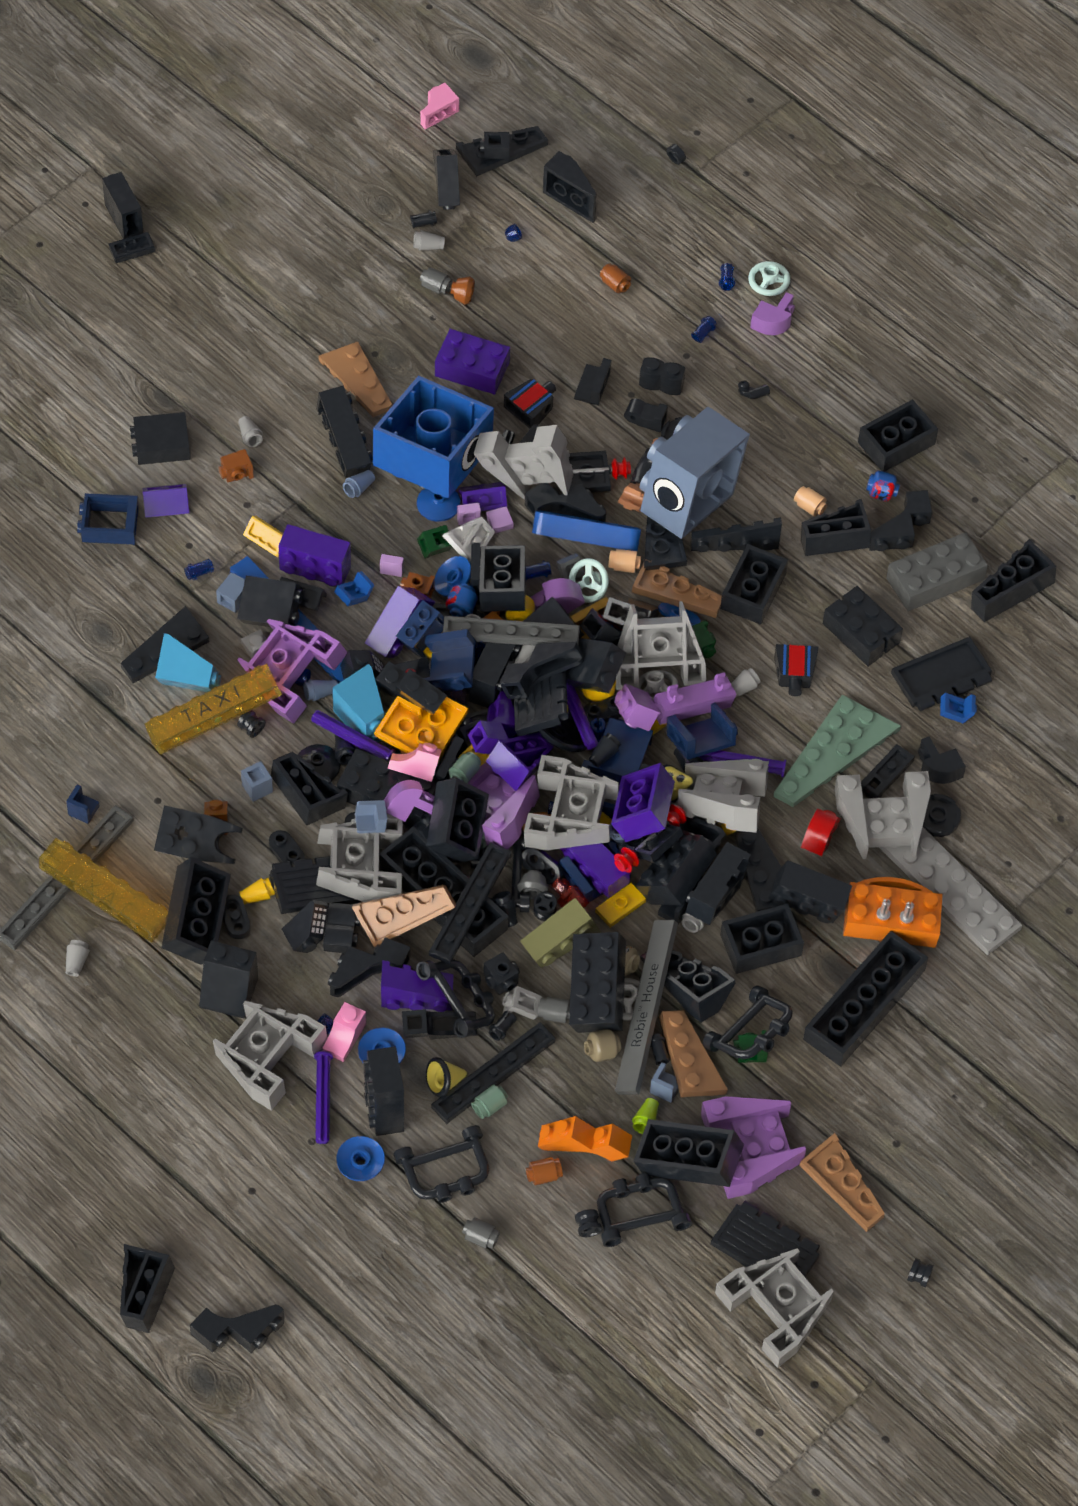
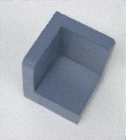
[216,573,245,613]
[241,761,273,802]
[355,800,388,834]
[650,1062,679,1103]

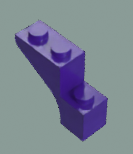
[468,691,516,754]

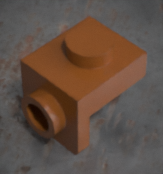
[204,800,228,835]

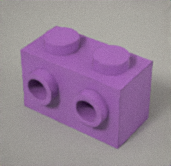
[615,683,660,731]

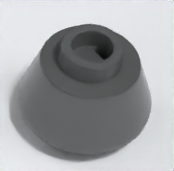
[517,870,549,899]

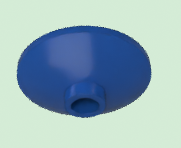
[417,489,460,522]
[435,556,471,597]
[658,603,700,626]
[358,1028,406,1064]
[336,1136,385,1181]

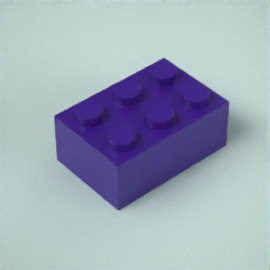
[435,329,510,395]
[278,524,351,586]
[611,763,675,842]

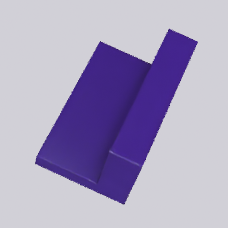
[459,482,508,511]
[142,484,189,518]

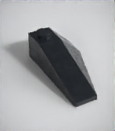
[640,950,736,1023]

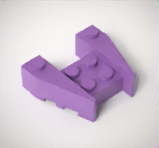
[237,619,347,724]
[434,762,540,849]
[701,1096,806,1199]

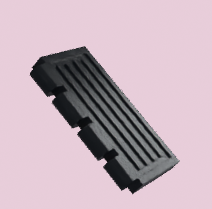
[891,636,992,711]
[514,670,568,737]
[269,856,362,914]
[710,1200,820,1277]

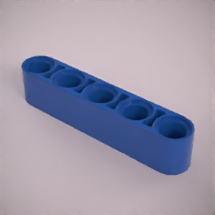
[532,510,641,551]

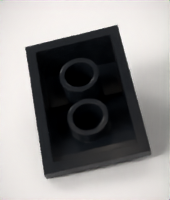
[543,151,597,223]

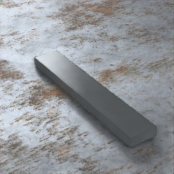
[443,616,580,646]

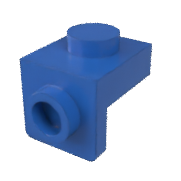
[334,571,374,606]
[940,693,977,723]

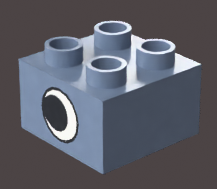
[639,407,750,539]

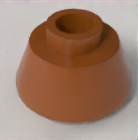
[451,276,475,305]

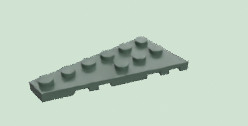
[773,695,901,807]

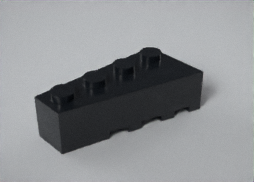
[316,385,373,478]
[971,539,1056,622]

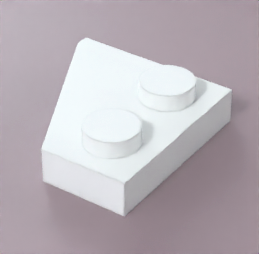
[443,517,495,563]

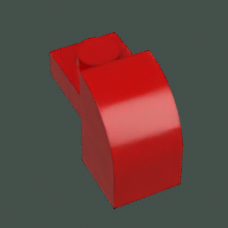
[801,809,842,856]

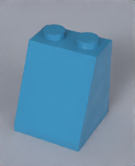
[155,634,221,694]
[333,664,384,743]

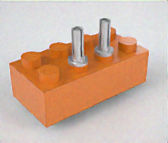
[843,877,943,948]

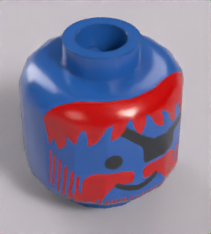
[866,470,900,502]
[446,583,478,617]

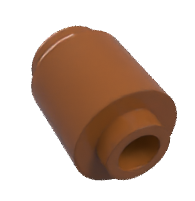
[600,263,631,293]
[526,1157,563,1186]

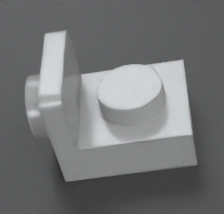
[241,630,267,659]
[502,986,542,1020]

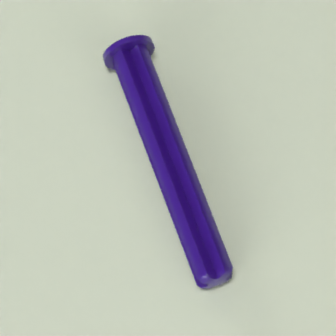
[567,683,598,750]
[311,710,396,761]
[699,750,787,778]
[314,1051,333,1144]

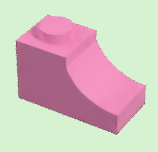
[421,83,459,129]
[388,743,441,782]
[322,1002,366,1062]

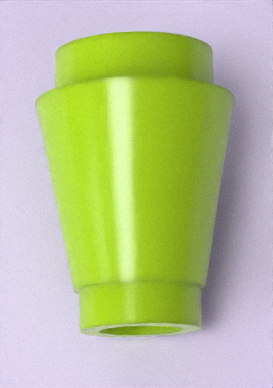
[632,1098,659,1134]

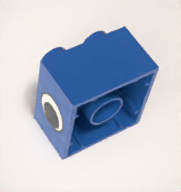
[373,375,494,499]

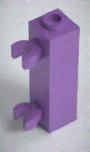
[653,672,736,725]

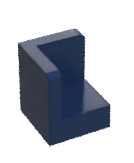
[66,784,100,824]

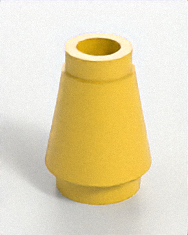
[239,878,275,905]

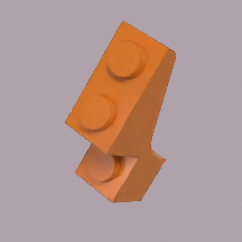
[538,1116,632,1162]

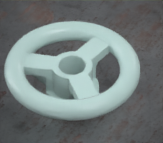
[748,261,790,296]
[569,558,609,603]

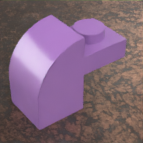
[750,292,795,335]
[531,578,585,613]
[384,780,434,822]

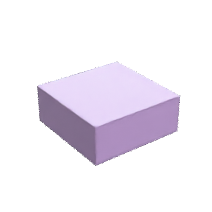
[457,503,481,525]
[486,506,514,534]
[380,554,404,577]

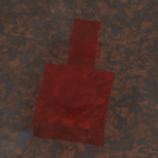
[552,878,590,908]

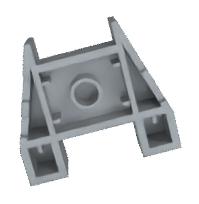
[474,425,573,499]
[616,601,706,690]
[524,755,619,850]
[678,759,769,833]
[835,771,931,859]
[316,814,402,902]
[213,1001,327,1111]
[715,1248,834,1368]

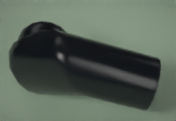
[738,380,770,399]

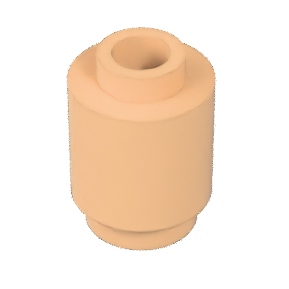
[794,486,827,517]
[608,549,641,573]

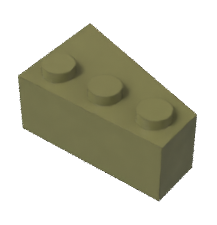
[520,898,601,968]

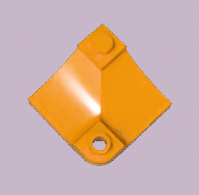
[374,696,469,764]

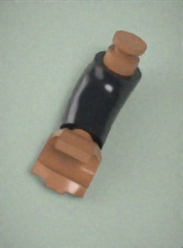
[617,438,658,512]

